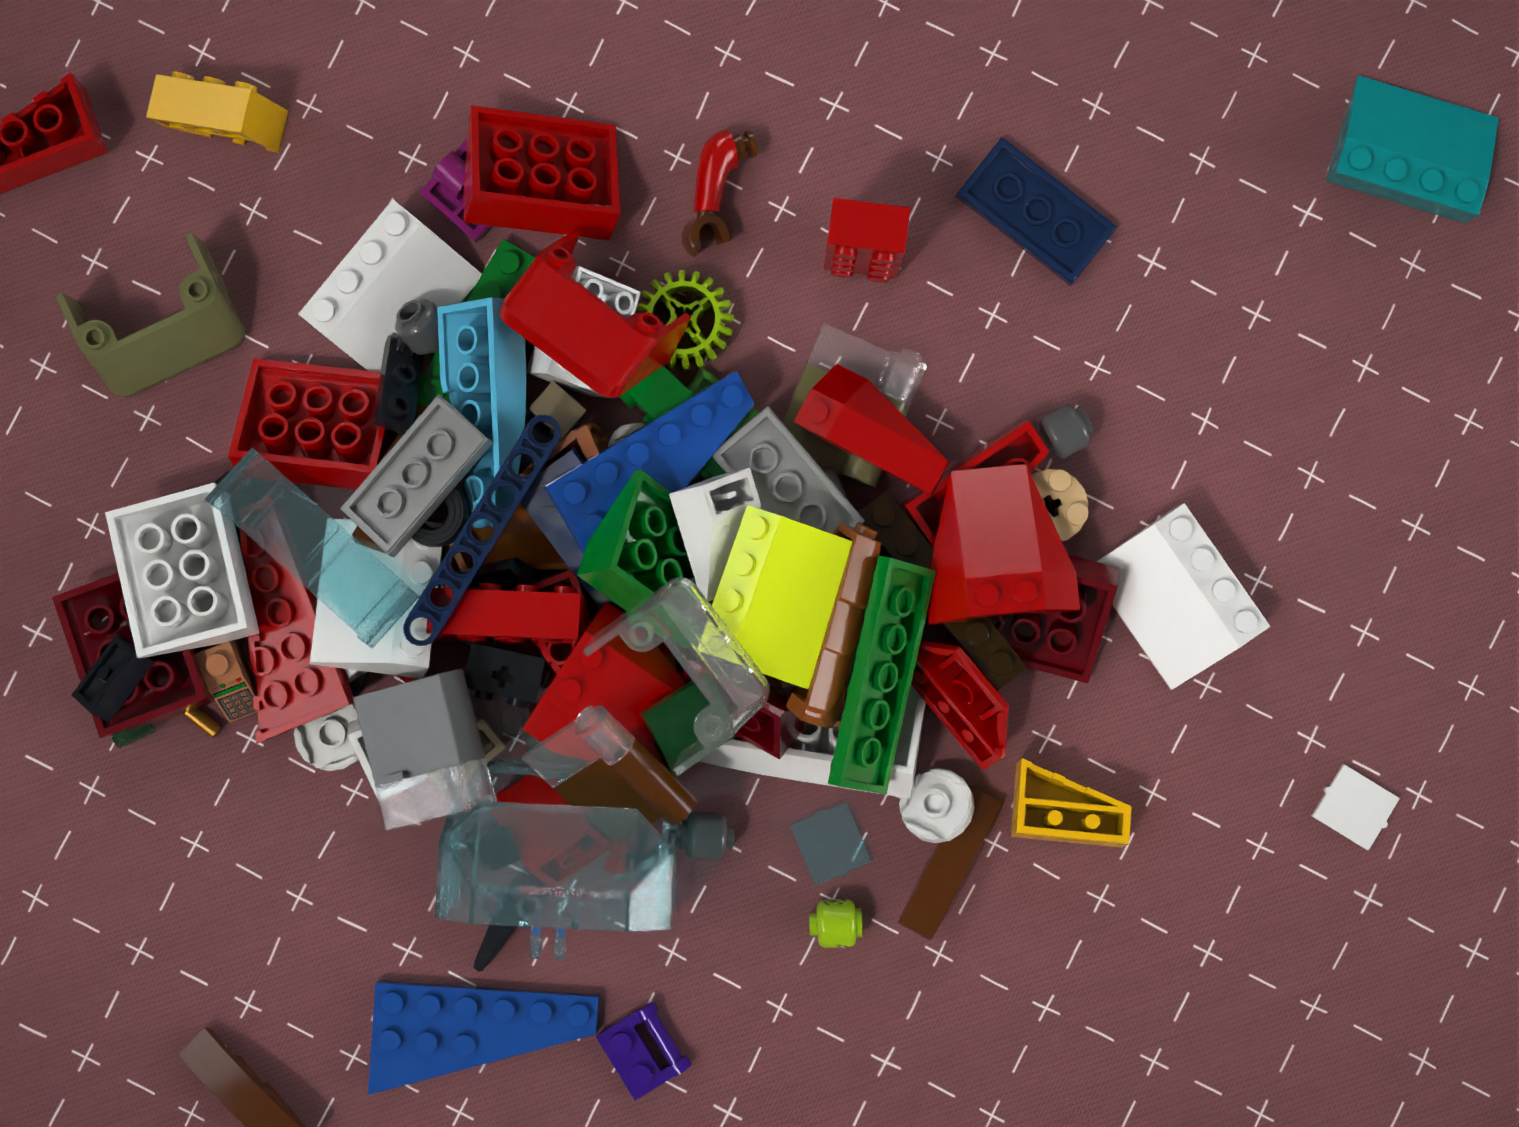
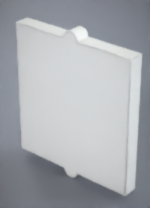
[1311,764,1400,851]

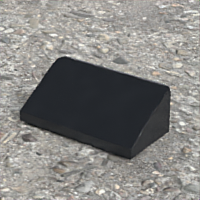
[456,557,541,591]
[72,634,153,721]

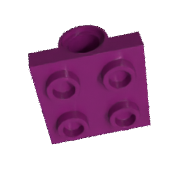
[419,139,491,243]

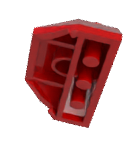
[911,641,1009,770]

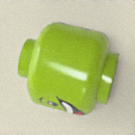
[809,899,862,948]

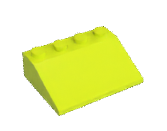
[696,505,852,689]

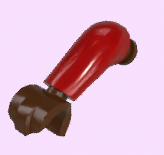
[682,129,758,257]

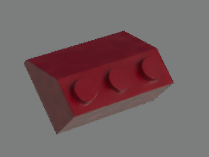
[684,656,804,759]

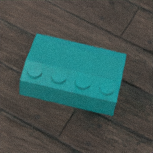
[1325,75,1499,224]

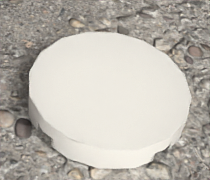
[294,704,359,771]
[899,768,975,843]

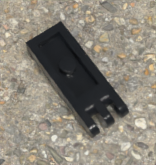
[372,335,424,435]

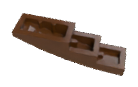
[897,785,1002,940]
[178,1027,306,1127]

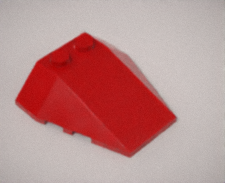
[927,464,1080,625]
[522,602,687,776]

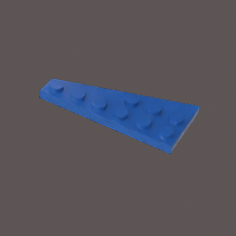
[544,371,755,555]
[368,981,599,1095]

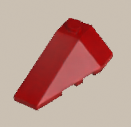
[793,364,949,496]

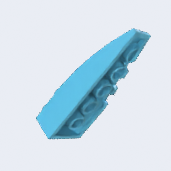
[437,297,526,528]

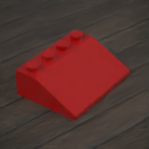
[463,105,620,240]
[228,358,393,490]

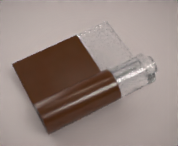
[522,705,697,847]

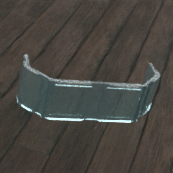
[205,448,420,649]

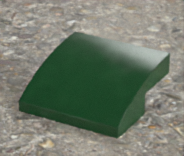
[640,673,736,775]

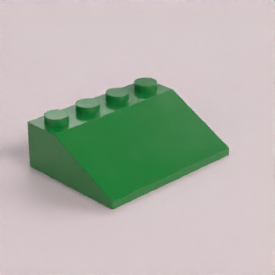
[577,469,714,649]

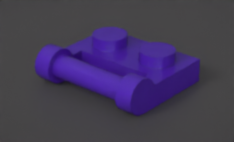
[596,1001,692,1101]

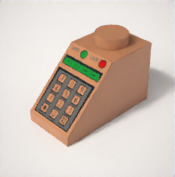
[195,641,258,723]

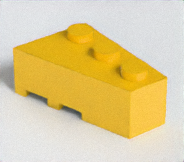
[146,72,288,153]
[1011,758,1132,848]

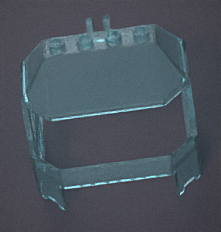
[435,756,680,960]

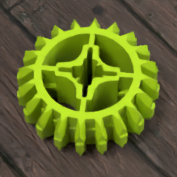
[636,270,734,370]

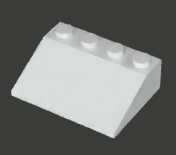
[298,199,482,372]
[105,483,260,658]
[1096,503,1271,690]
[309,519,442,679]

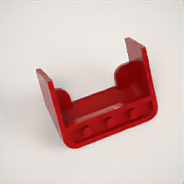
[499,231,691,398]

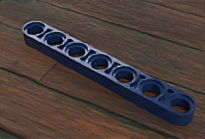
[403,415,561,646]

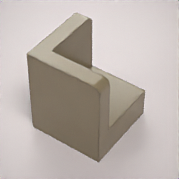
[529,381,587,442]

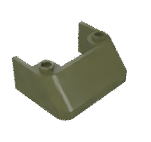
[55,232,245,398]

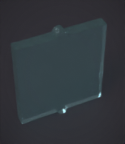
[790,802,871,886]

